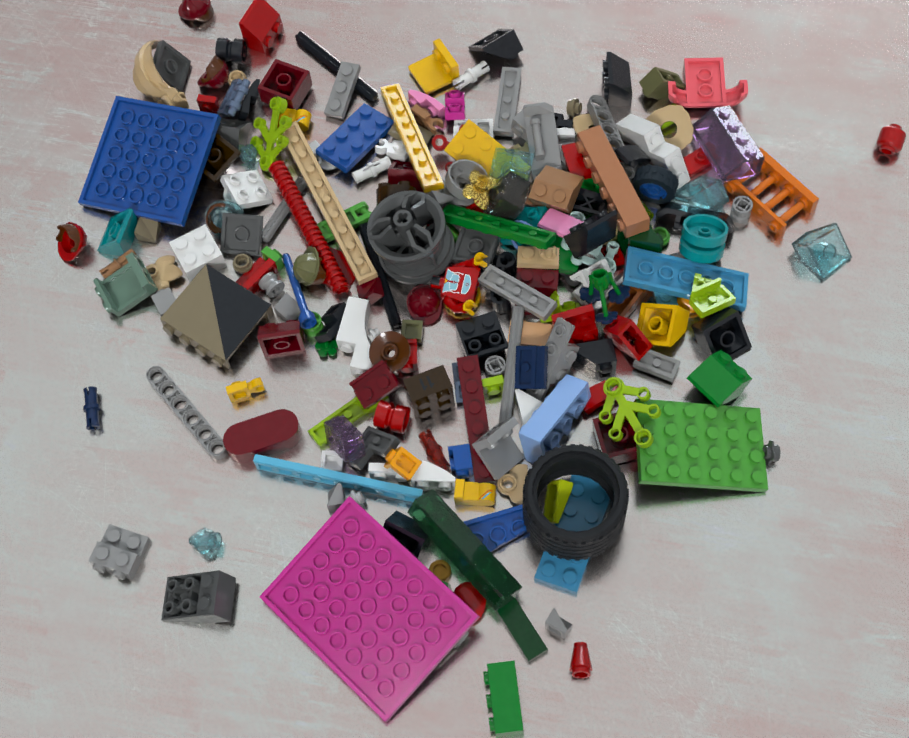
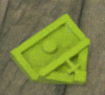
[689,273,736,319]

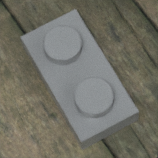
[633,350,681,382]

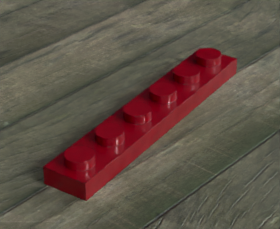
[457,355,497,483]

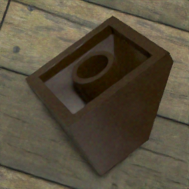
[202,133,241,182]

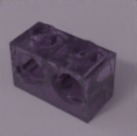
[324,415,366,463]

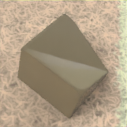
[134,217,162,243]

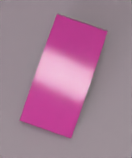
[445,90,465,121]

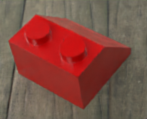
[239,0,283,54]

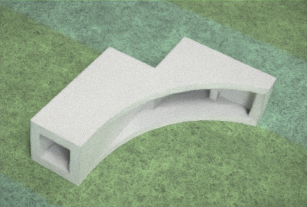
[616,114,691,190]
[336,296,394,378]

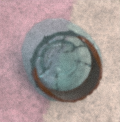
[205,200,244,233]

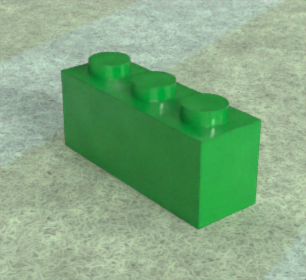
[483,660,524,738]

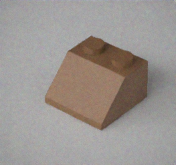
[528,165,584,215]

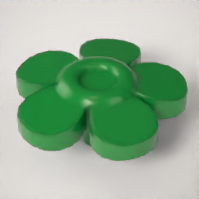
[315,340,338,357]

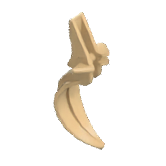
[133,40,189,109]

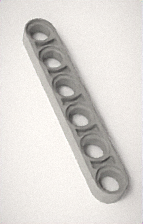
[587,95,635,182]
[146,366,227,460]

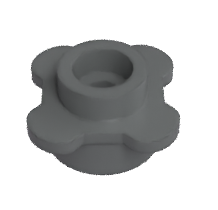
[762,440,781,465]

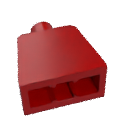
[603,315,653,361]

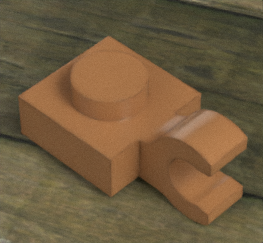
[411,104,444,135]

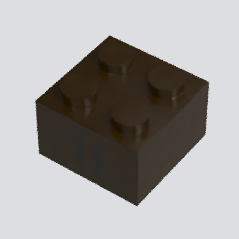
[403,365,455,419]

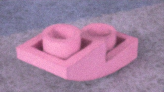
[408,89,445,120]

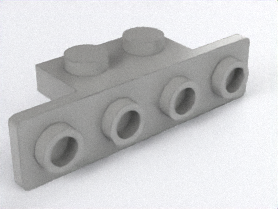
[525,317,580,402]

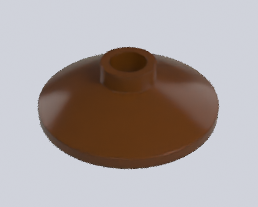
[369,331,410,372]

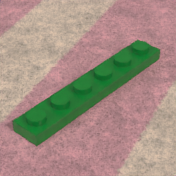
[442,204,556,250]

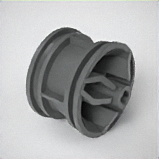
[367,191,455,285]

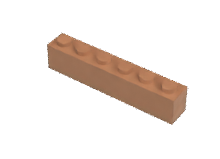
[575,125,650,238]

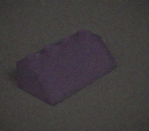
[692,105,765,182]

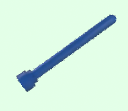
[282,253,317,329]

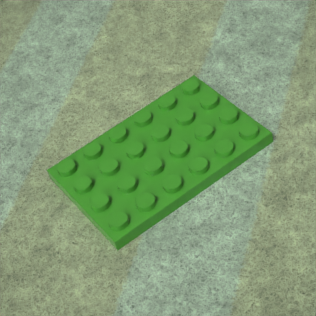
[634,398,768,492]

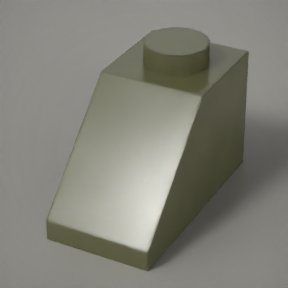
[639,67,685,100]

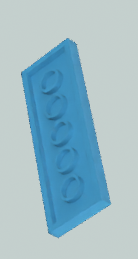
[622,246,749,312]
[534,475,610,595]

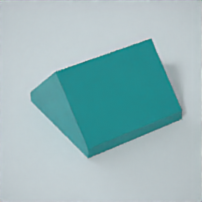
[97,208,138,257]

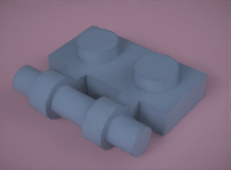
[217,79,251,117]

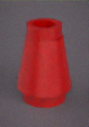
[569,642,593,678]

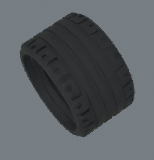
[523,444,629,561]

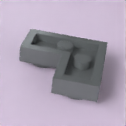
[343,426,400,470]

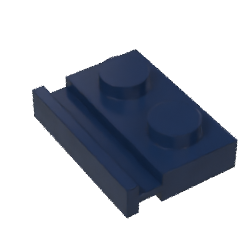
[515,346,548,389]

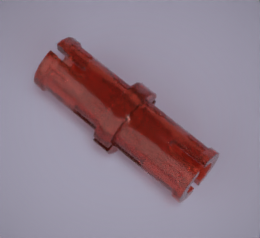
[418,429,450,470]

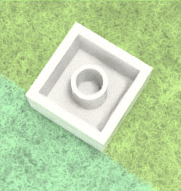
[169,225,227,282]

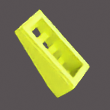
[543,479,573,524]

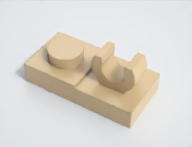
[517,246,559,269]

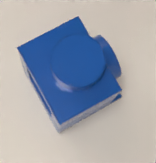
[448,444,474,479]

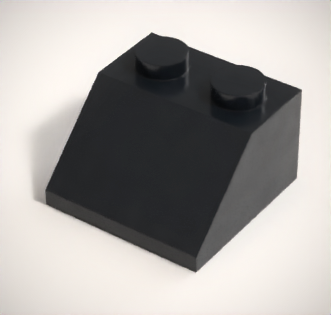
[691,307,752,358]
[383,510,435,561]

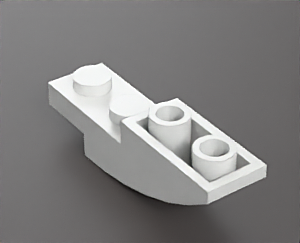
[368,459,456,491]

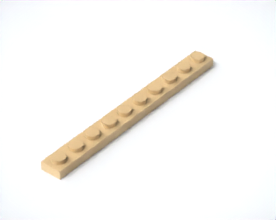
[282,121,378,285]

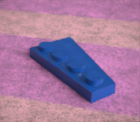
[449,504,527,569]

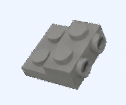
[89,524,151,580]

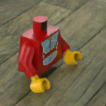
[431,252,488,316]

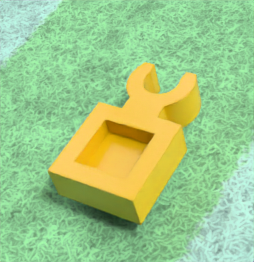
[226,377,265,403]

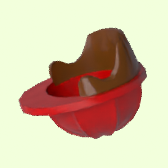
[56,222,88,262]

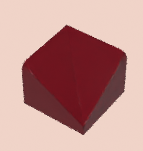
[356,277,384,305]

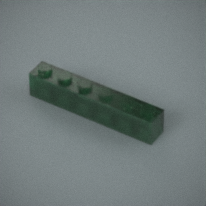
[407,489,522,611]

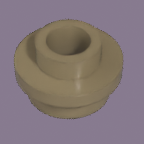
[566,98,582,118]
[233,254,253,273]

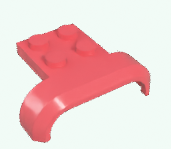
[668,57,748,108]

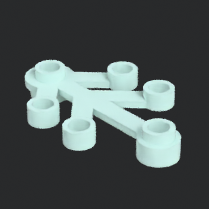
[561,211,619,274]

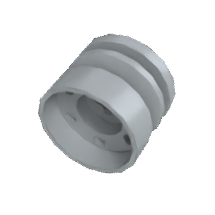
[439,159,489,208]

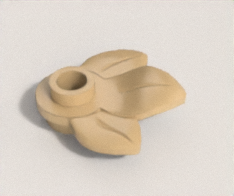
[146,255,183,291]
[497,464,528,505]

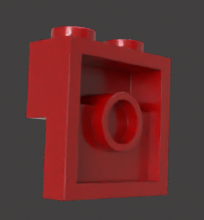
[551,303,598,344]

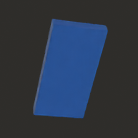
[316,103,394,173]

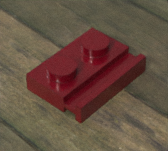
[349,360,401,409]

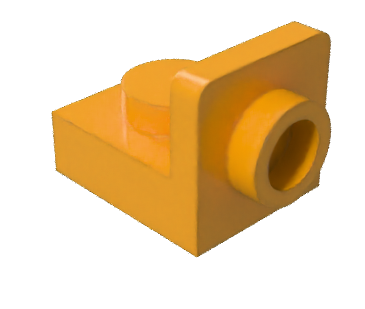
[384,446,422,481]

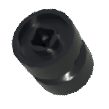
[215,37,247,64]

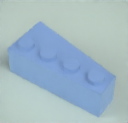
[518,374,591,464]

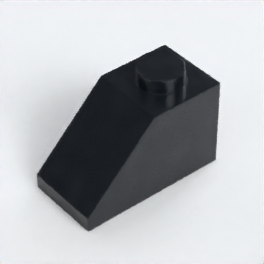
[575,338,617,374]

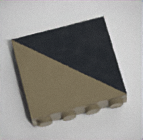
[160,264,274,369]

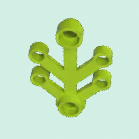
[250,97,292,171]
[599,377,661,448]

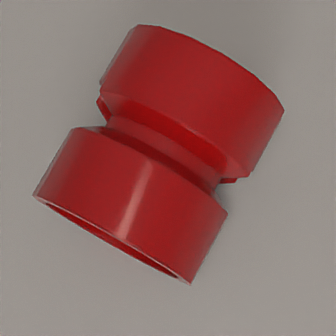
[373,400,411,434]

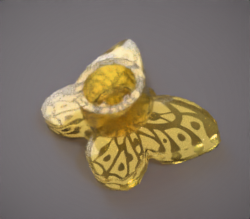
[462,170,499,210]

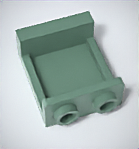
[93,252,158,317]

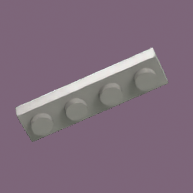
[493,67,521,137]
[478,264,558,321]

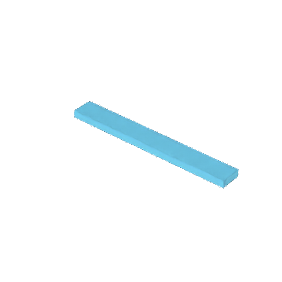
[253,454,424,504]

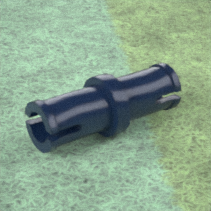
[83,386,101,431]

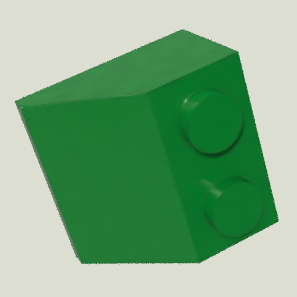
[687,350,753,407]

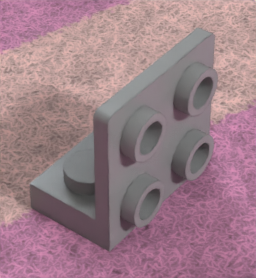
[472,416,524,480]

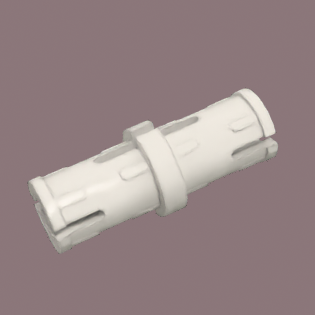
[452,61,490,90]
[352,156,391,184]

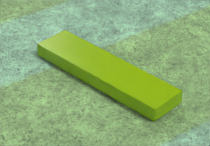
[308,396,389,449]

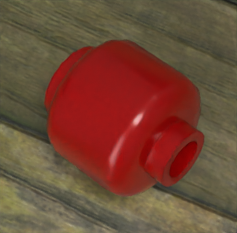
[876,124,906,155]

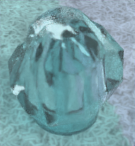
[189,527,222,554]

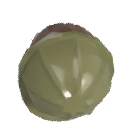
[293,246,326,286]

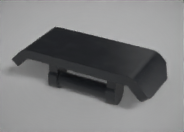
[655,202,735,234]

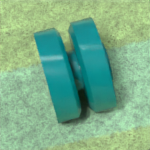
[679,214,729,263]

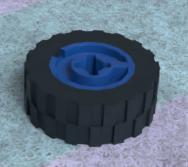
[632,165,679,204]

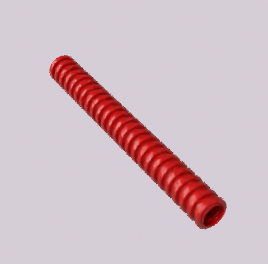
[268,160,350,294]

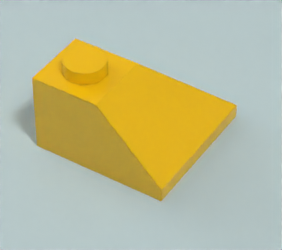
[633,303,690,347]

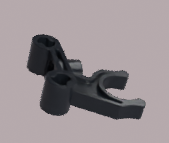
[480,252,517,314]

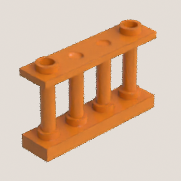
[724,147,819,237]

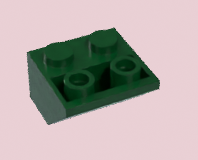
[617,225,664,257]

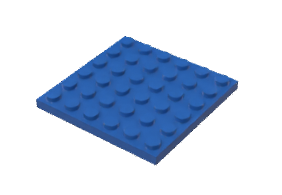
[78,96,221,227]

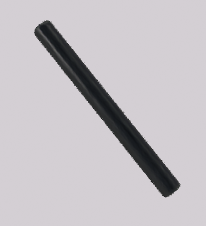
[295,31,378,102]
[358,222,402,328]

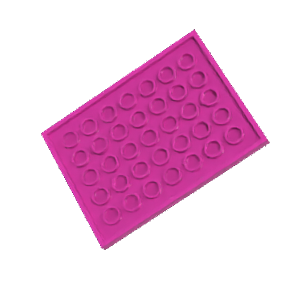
[260,496,480,722]

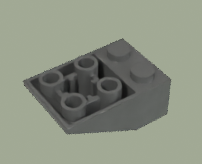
[161,570,236,623]

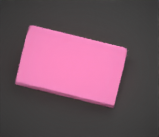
[537,208,584,238]

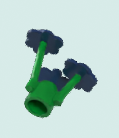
[579,269,630,324]

